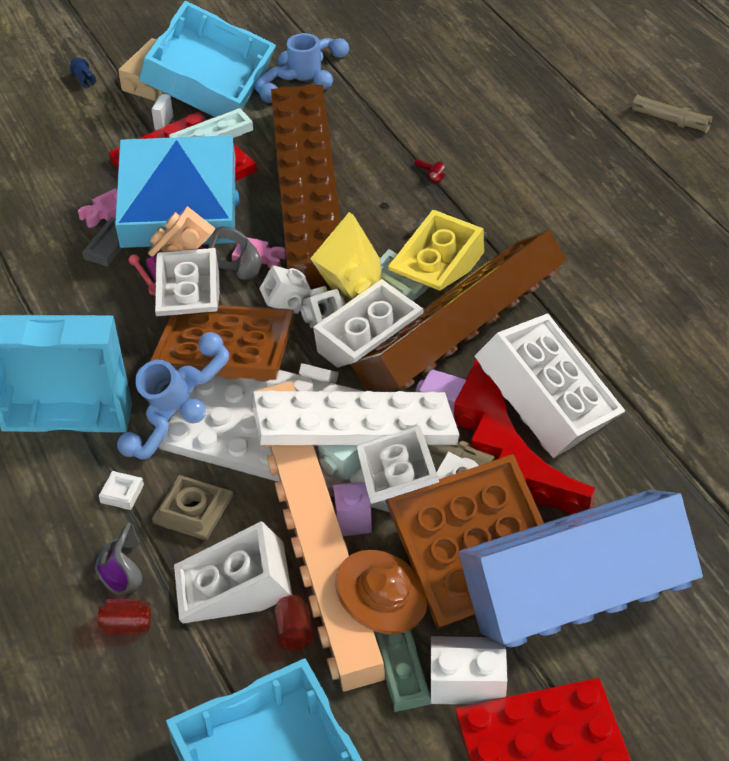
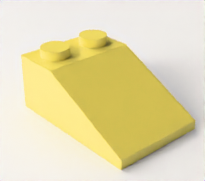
[388,210,484,290]

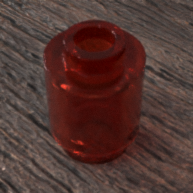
[274,595,314,651]
[98,599,151,635]

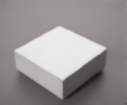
[152,94,173,130]
[299,363,339,384]
[99,471,144,510]

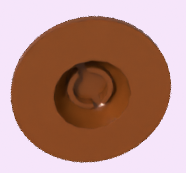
[335,550,428,634]

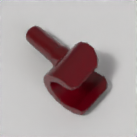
[414,159,446,183]

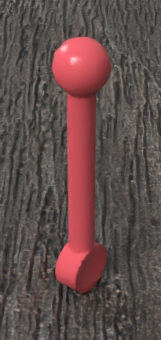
[128,254,156,296]

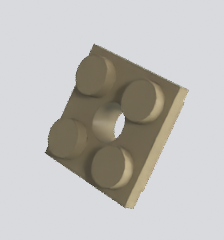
[152,475,233,541]

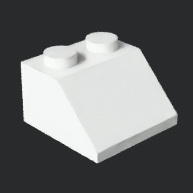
[431,636,507,705]

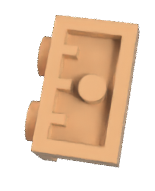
[148,206,215,257]

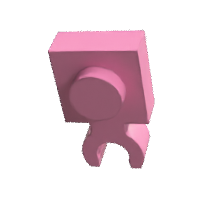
[78,188,117,228]
[232,238,286,268]

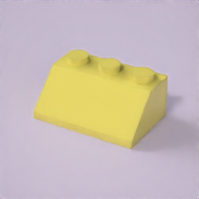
[310,212,382,304]

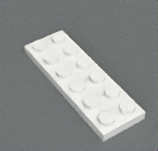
[252,390,459,445]

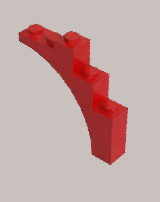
[454,359,595,514]

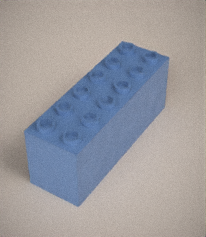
[458,490,703,647]

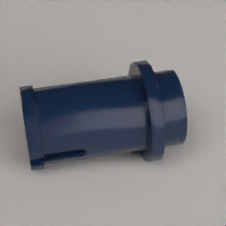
[70,58,96,88]

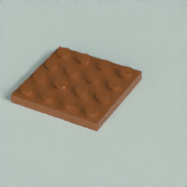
[150,305,294,382]
[385,454,544,630]

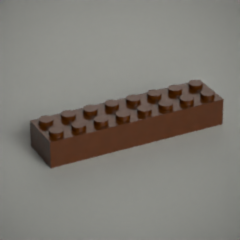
[350,230,567,392]

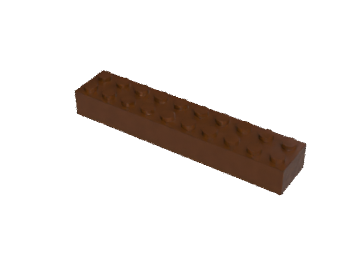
[271,84,341,289]

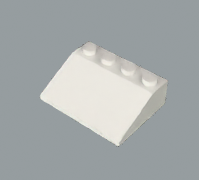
[475,313,625,458]

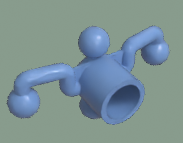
[255,33,349,103]
[117,332,230,460]

